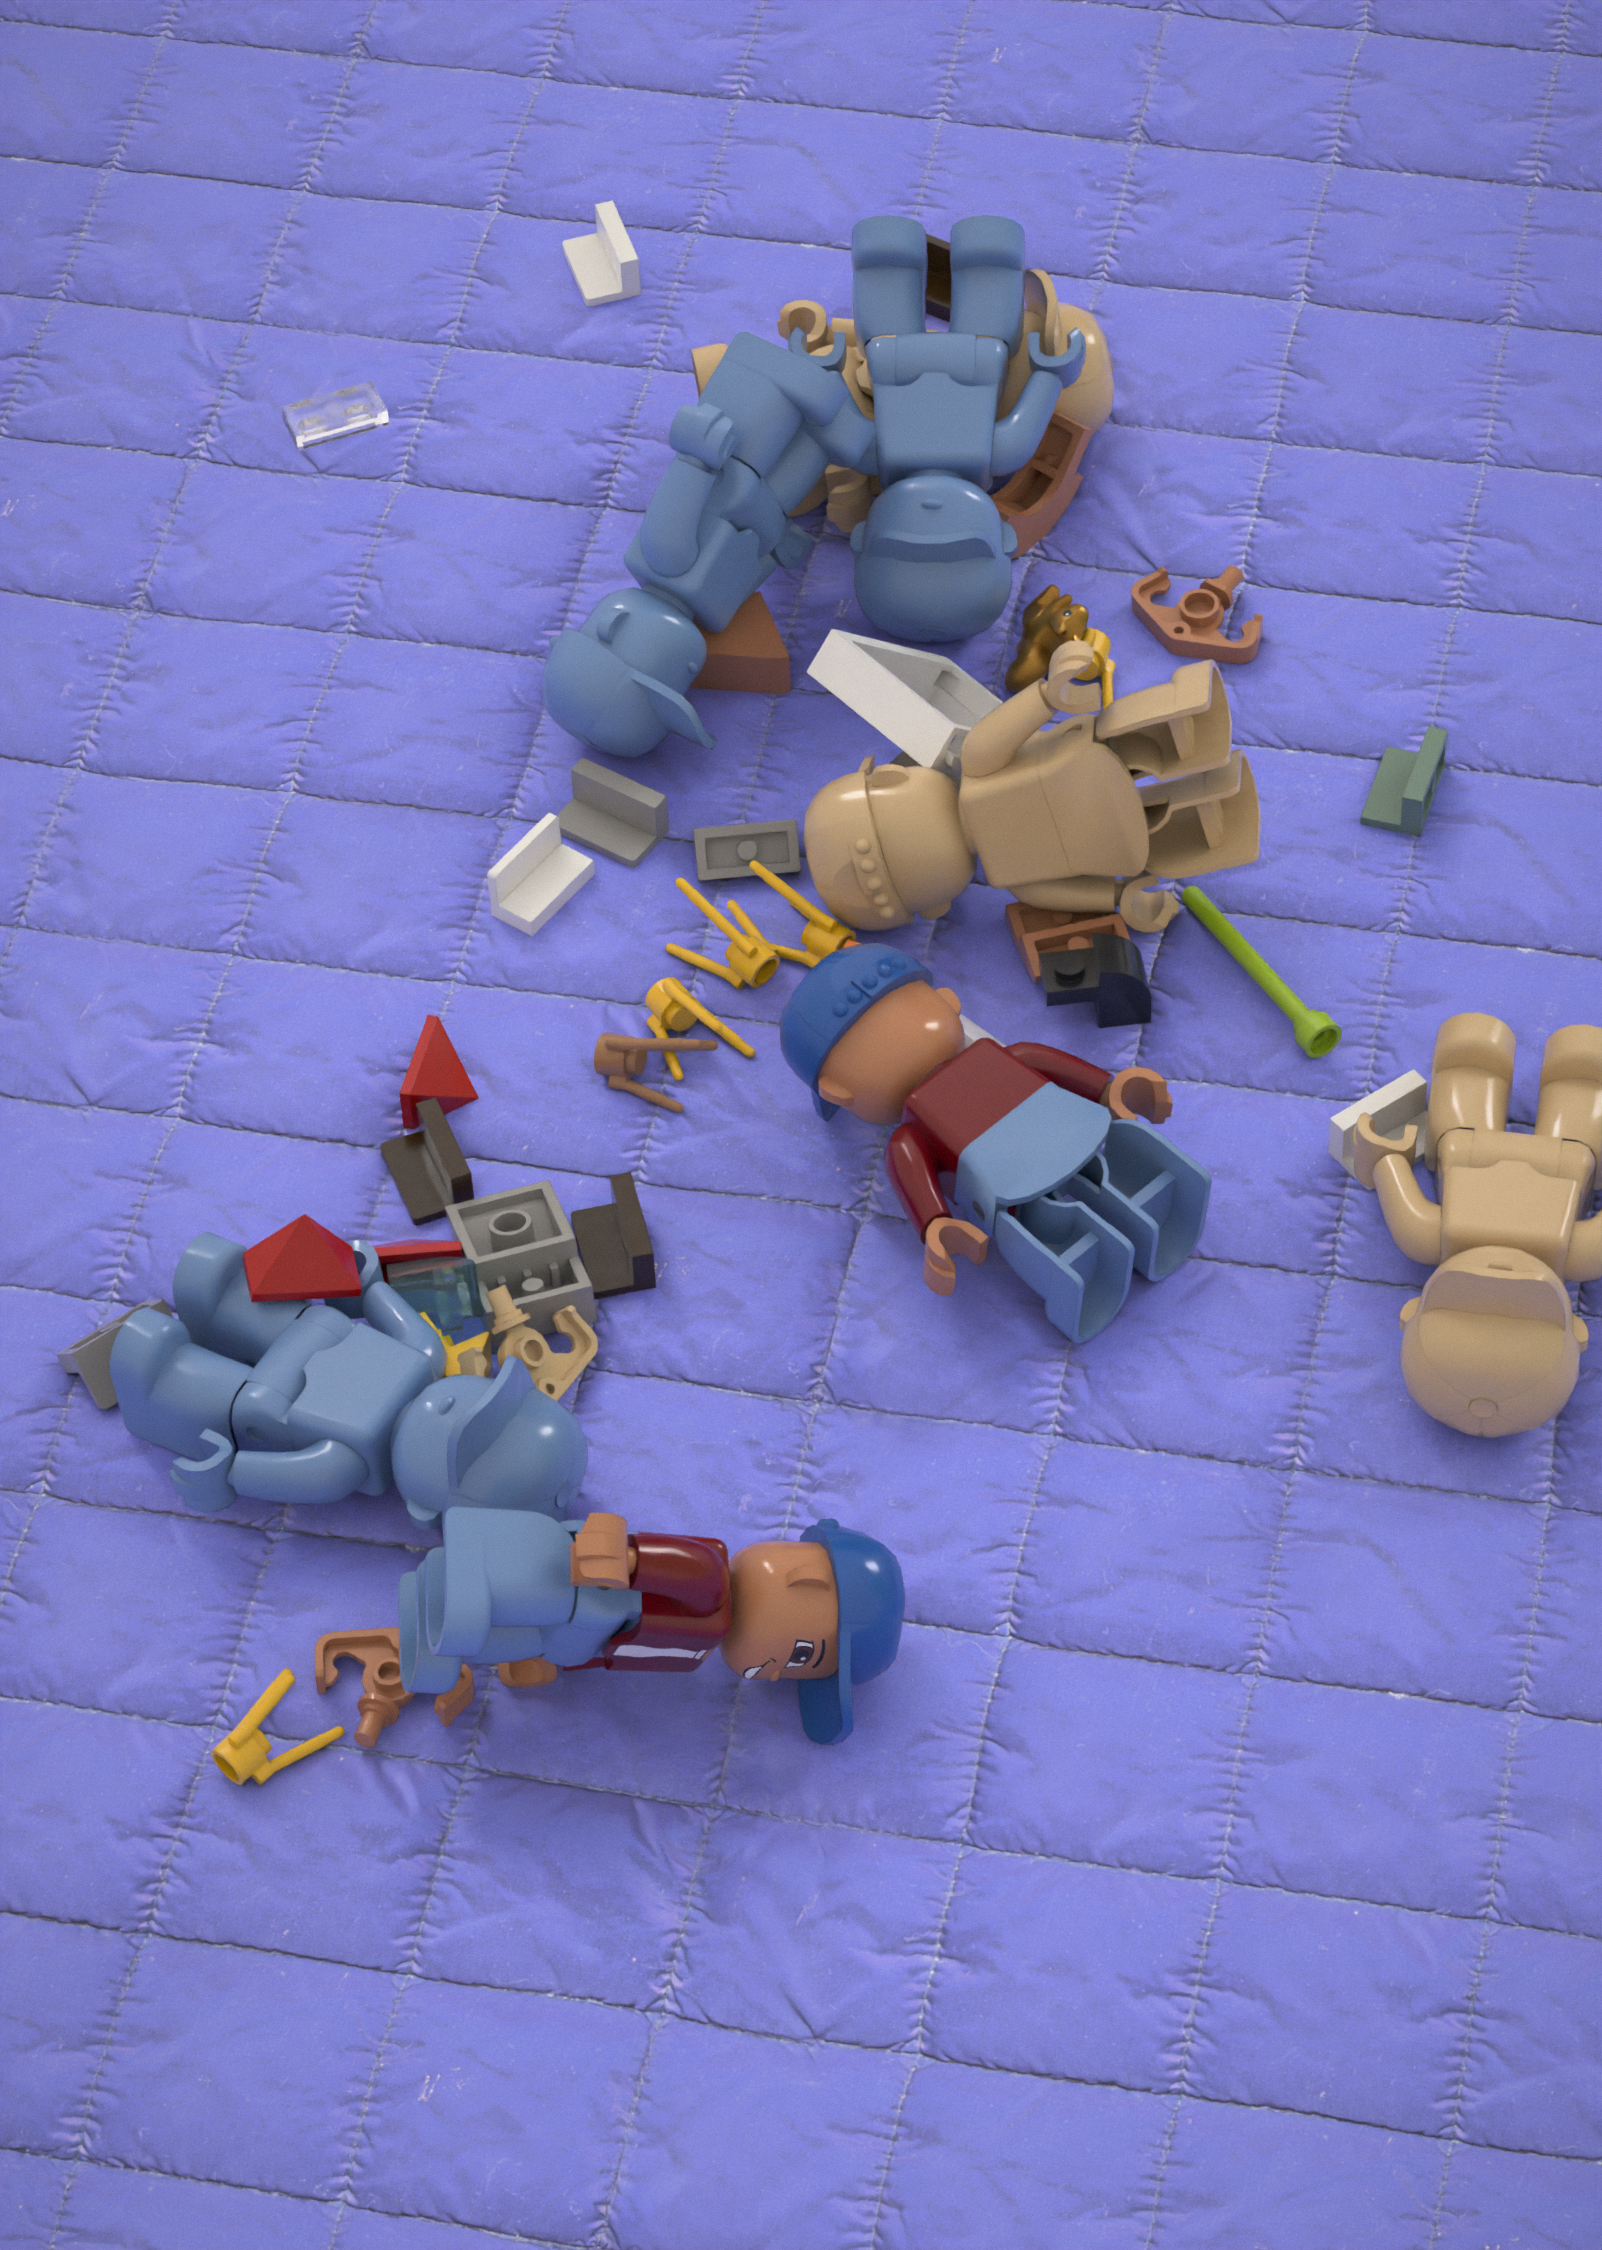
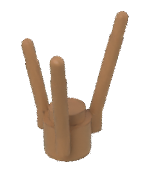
[594,1033,718,1113]

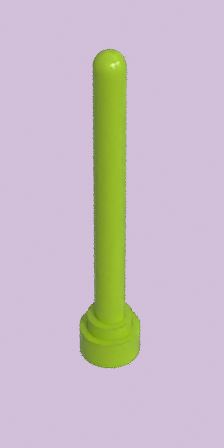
[1182,886,1342,1058]

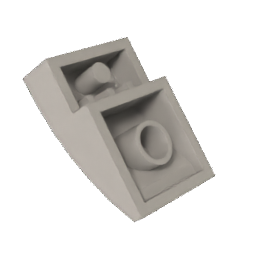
[445,1180,598,1348]

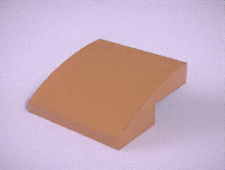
[1005,901,1131,983]

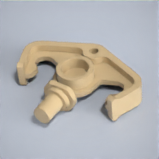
[457,1285,598,1401]

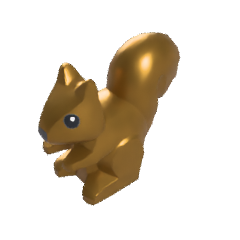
[1004,584,1089,692]

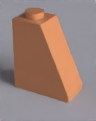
[690,591,791,694]

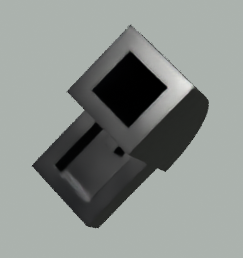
[1039,933,1151,1028]

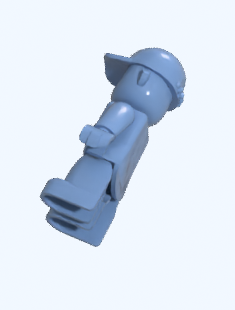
[788,215,1086,643]
[542,331,875,758]
[109,1232,588,1531]

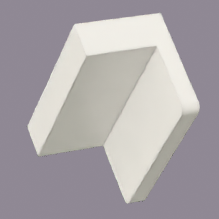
[562,200,641,306]
[487,813,595,936]
[1328,1069,1427,1190]

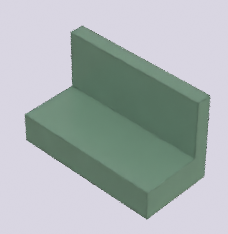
[1360,726,1448,837]

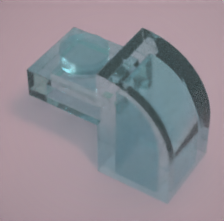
[386,1257,483,1336]

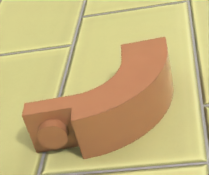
[990,410,1094,559]

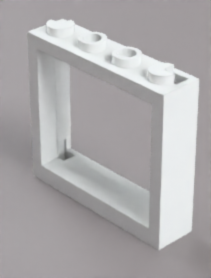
[807,629,1038,778]

